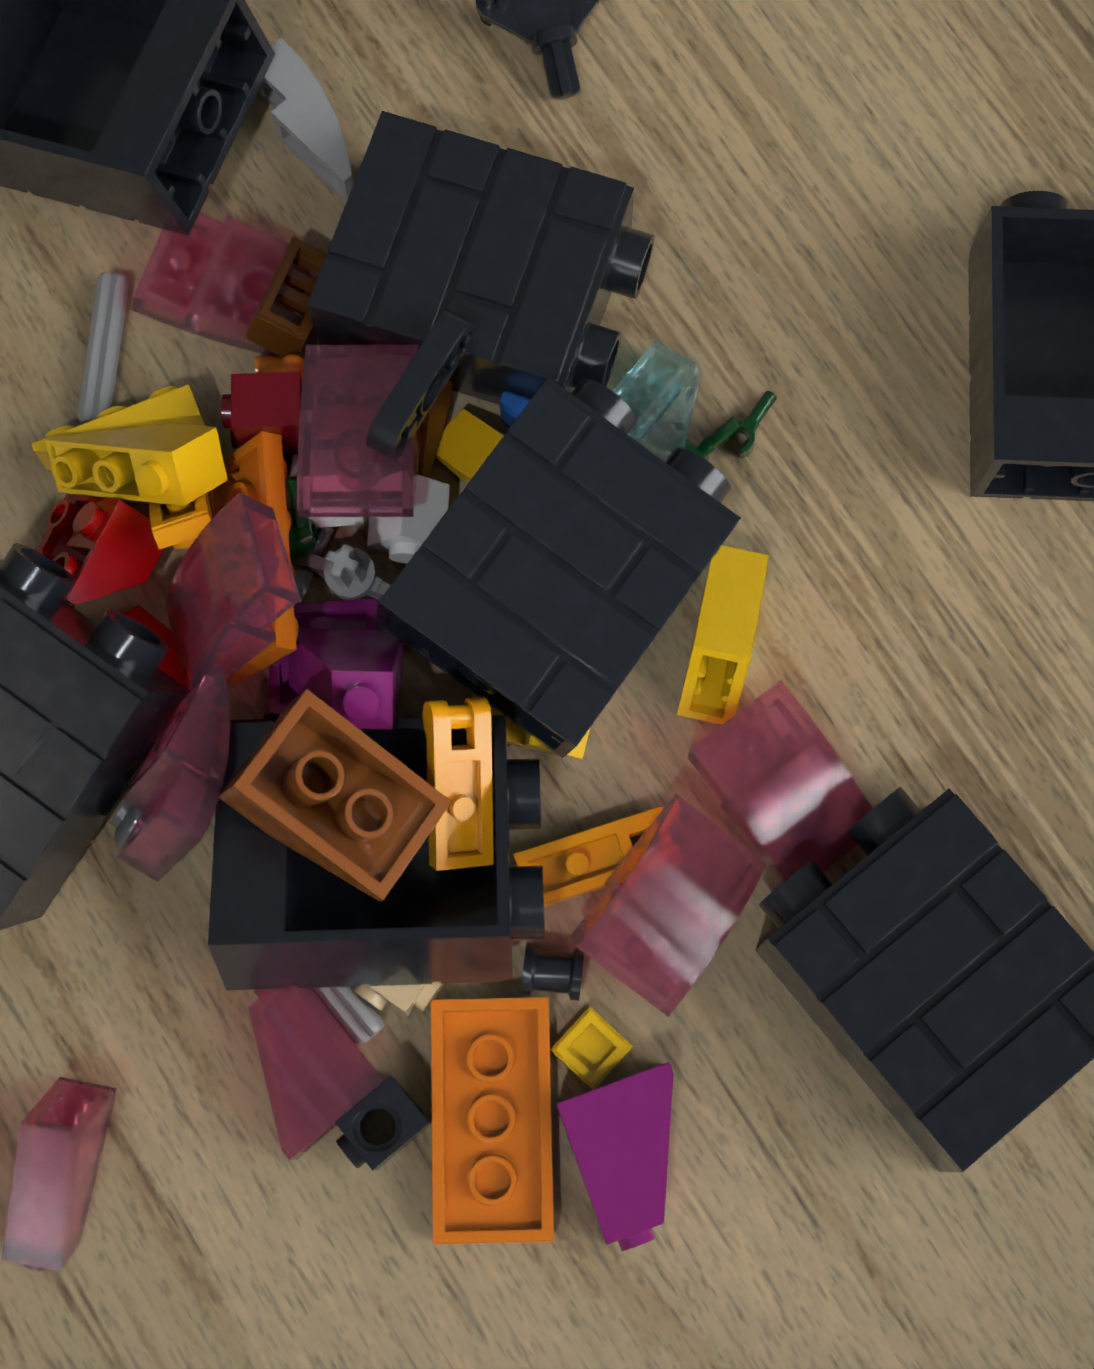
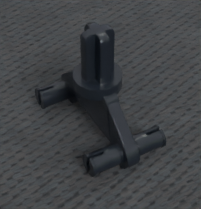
[475,0,601,100]

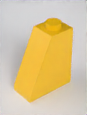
[677,545,769,727]

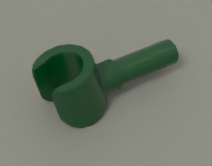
[722,391,777,458]
[667,416,741,460]
[287,476,319,559]

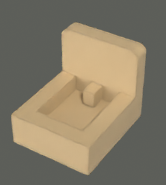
[352,982,443,1017]

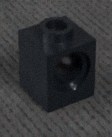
[335,1076,432,1171]

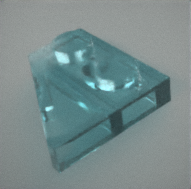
[613,341,701,462]

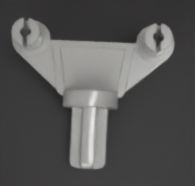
[290,527,404,648]

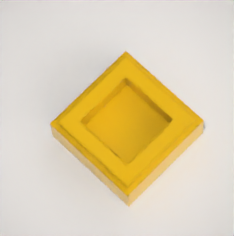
[550,1007,633,1090]

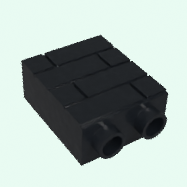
[0,0,275,236]
[307,111,655,405]
[968,191,1094,501]
[376,377,741,758]
[0,543,189,930]
[208,715,545,990]
[756,787,1094,1172]

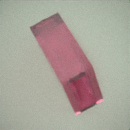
[248,986,386,1160]
[1,1077,117,1271]

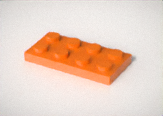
[208,431,299,684]
[431,997,554,1244]

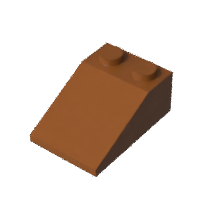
[218,689,452,901]

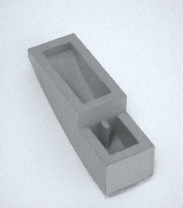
[257,37,354,203]

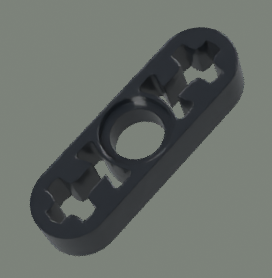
[366,309,475,461]

